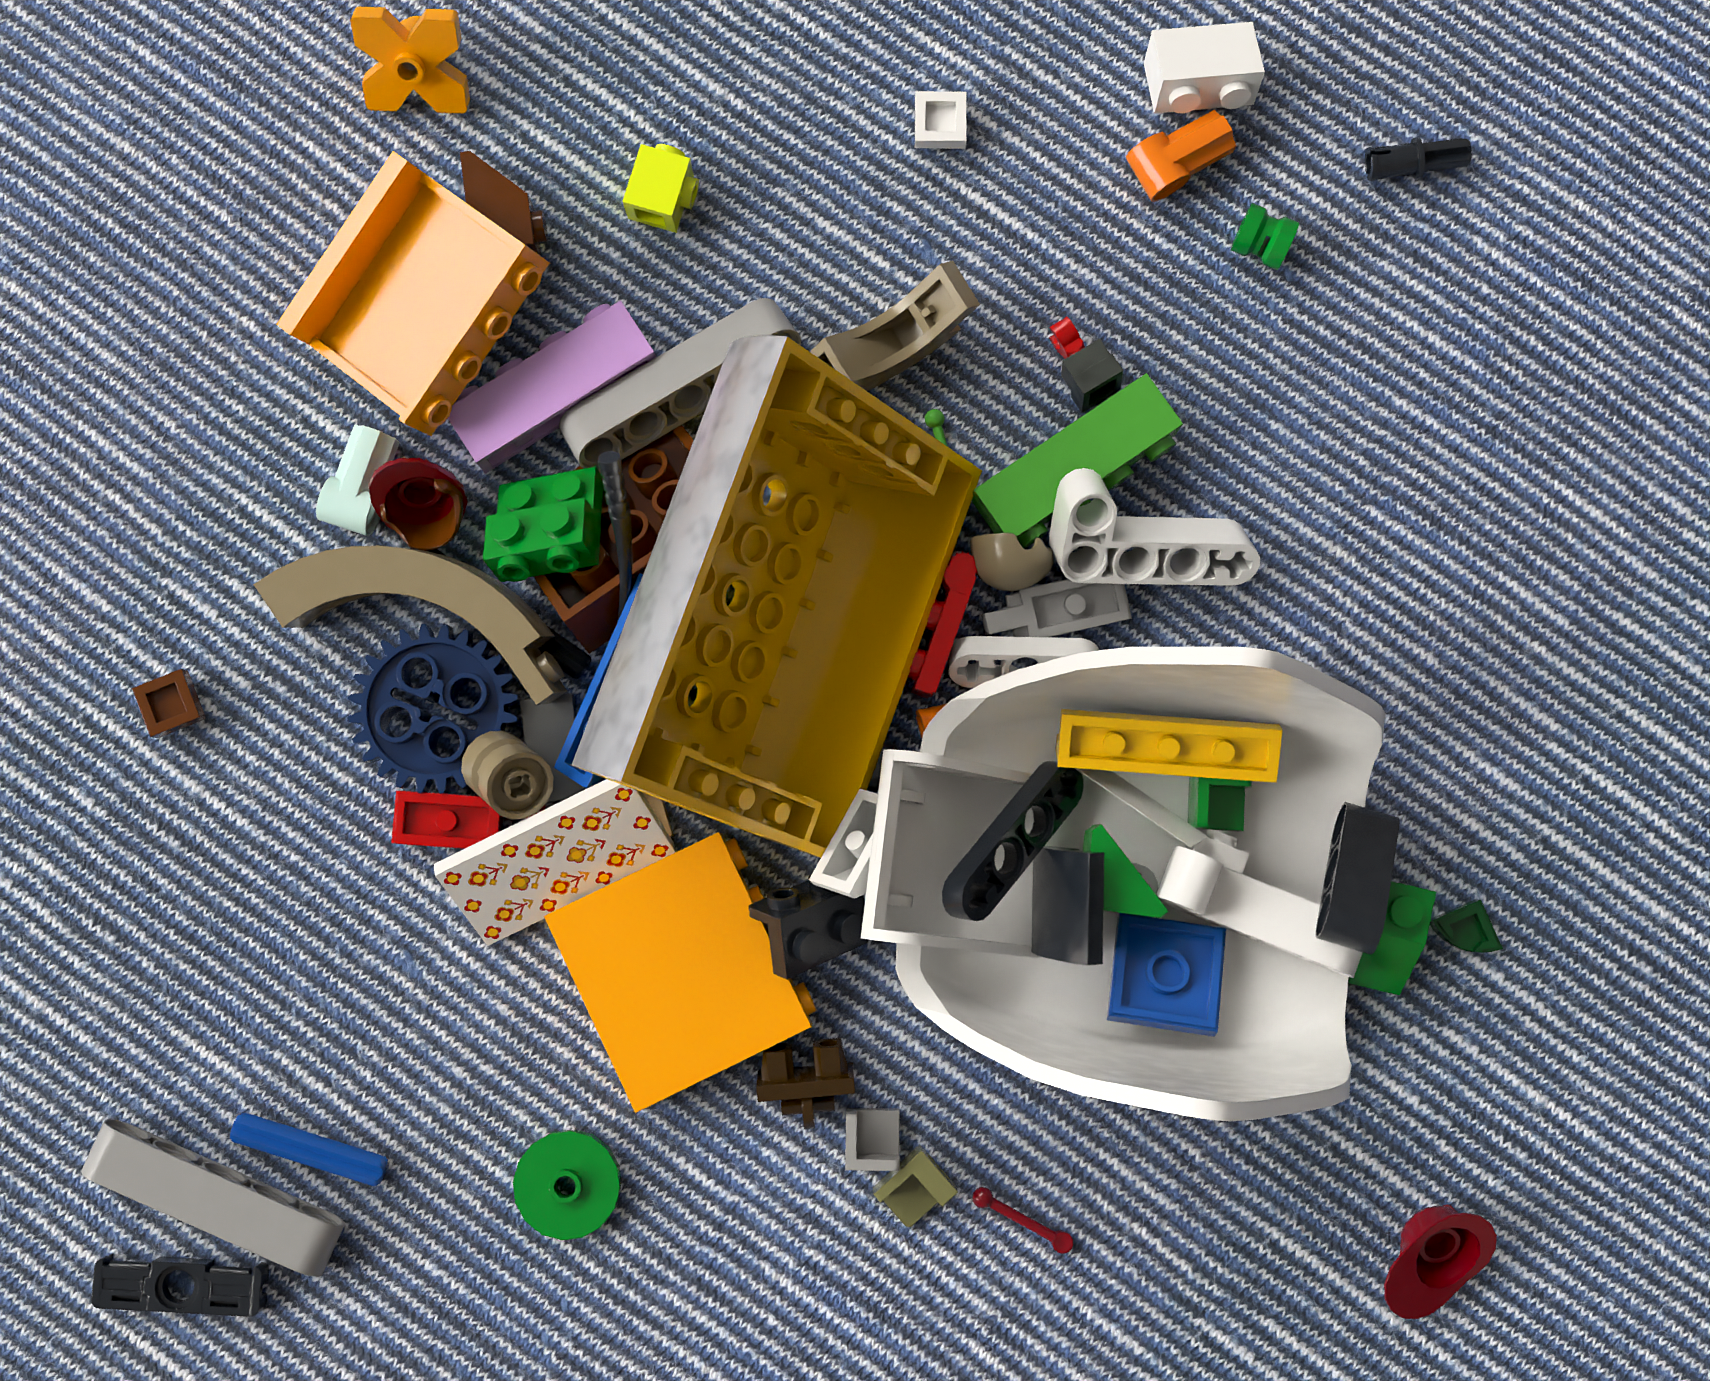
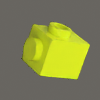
[622,144,699,233]

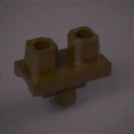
[756,1038,855,1130]

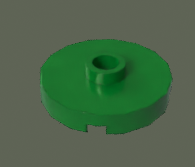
[513,1130,621,1240]

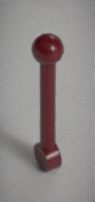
[972,1187,1073,1254]

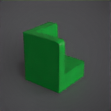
[1187,776,1252,831]

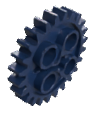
[347,624,522,794]

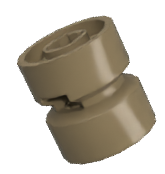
[461,731,554,819]

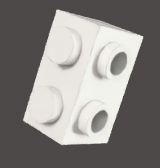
[1144,22,1265,113]

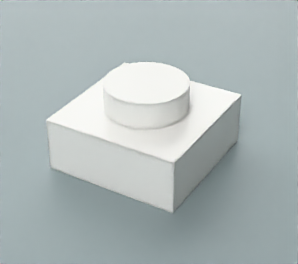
[915,91,966,149]
[1186,829,1249,874]

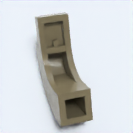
[810,260,980,391]

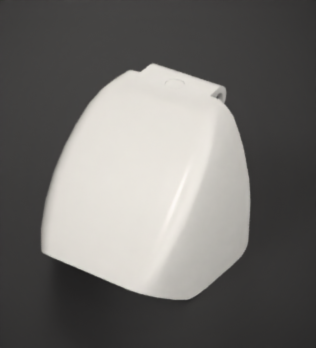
[861,647,1386,1121]

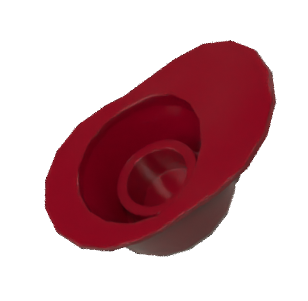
[1384,1204,1497,1319]

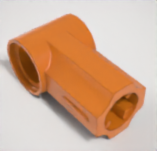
[1126,110,1236,202]

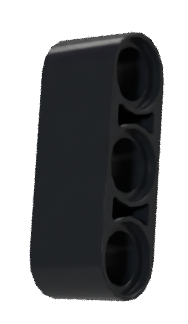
[1315,802,1400,955]

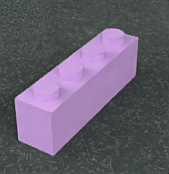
[448,300,656,474]

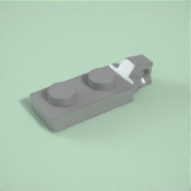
[981,579,1132,637]

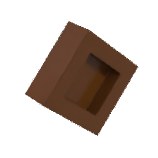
[132,669,206,739]

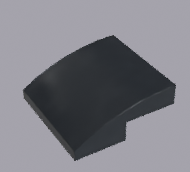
[1031,846,1104,966]

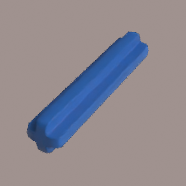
[230,1113,388,1186]

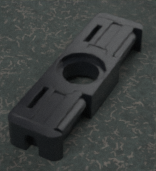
[91,1254,269,1317]

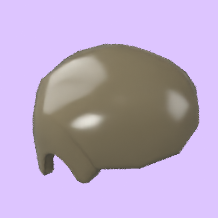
[970,533,1054,592]

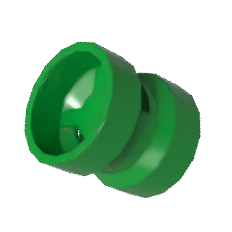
[1230,203,1299,271]

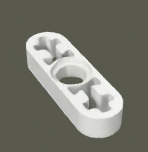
[949,636,1099,688]

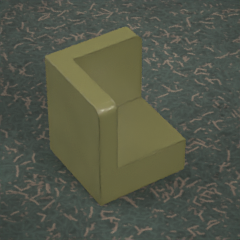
[872,1144,958,1227]

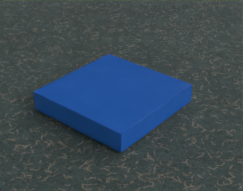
[1107,913,1226,1037]

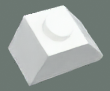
[809,789,878,899]

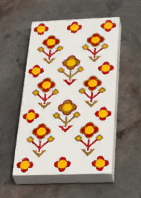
[434,779,676,946]

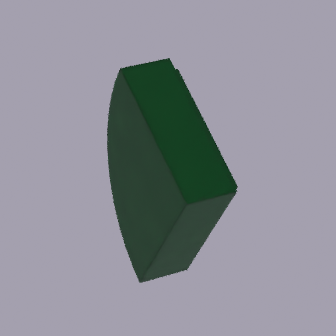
[1430,899,1503,953]

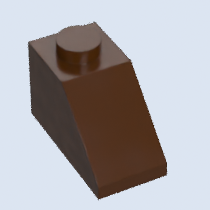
[460,151,548,256]

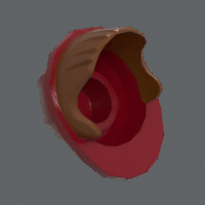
[369,458,468,551]

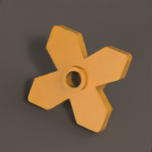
[350,6,470,113]

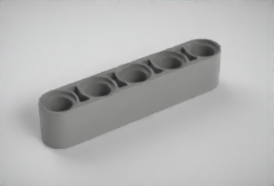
[559,298,801,471]
[81,1119,345,1277]

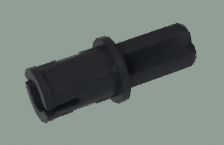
[1365,137,1472,181]

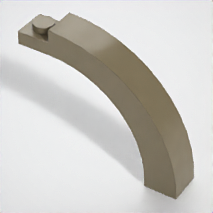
[253,545,567,705]

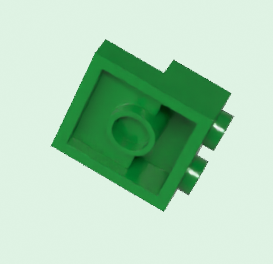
[483,466,603,582]

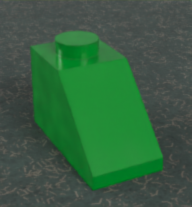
[1348,881,1436,995]

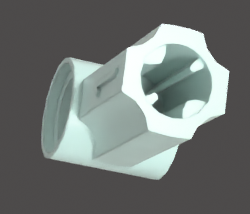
[316,425,400,536]

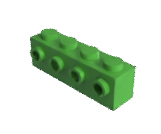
[971,373,1183,548]

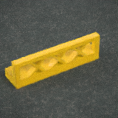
[1055,709,1283,783]

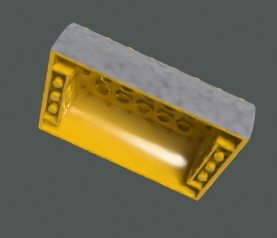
[571,335,982,858]

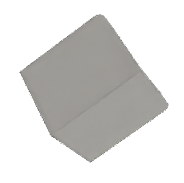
[845,1108,900,1171]

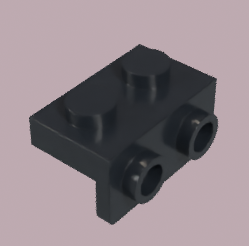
[748,874,868,980]

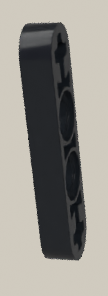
[942,761,1084,922]

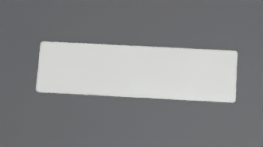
[1075,768,1208,847]

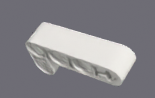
[1049,468,1260,586]
[1156,846,1363,978]

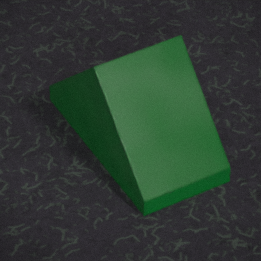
[1083,824,1169,918]

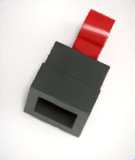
[1049,317,1124,413]

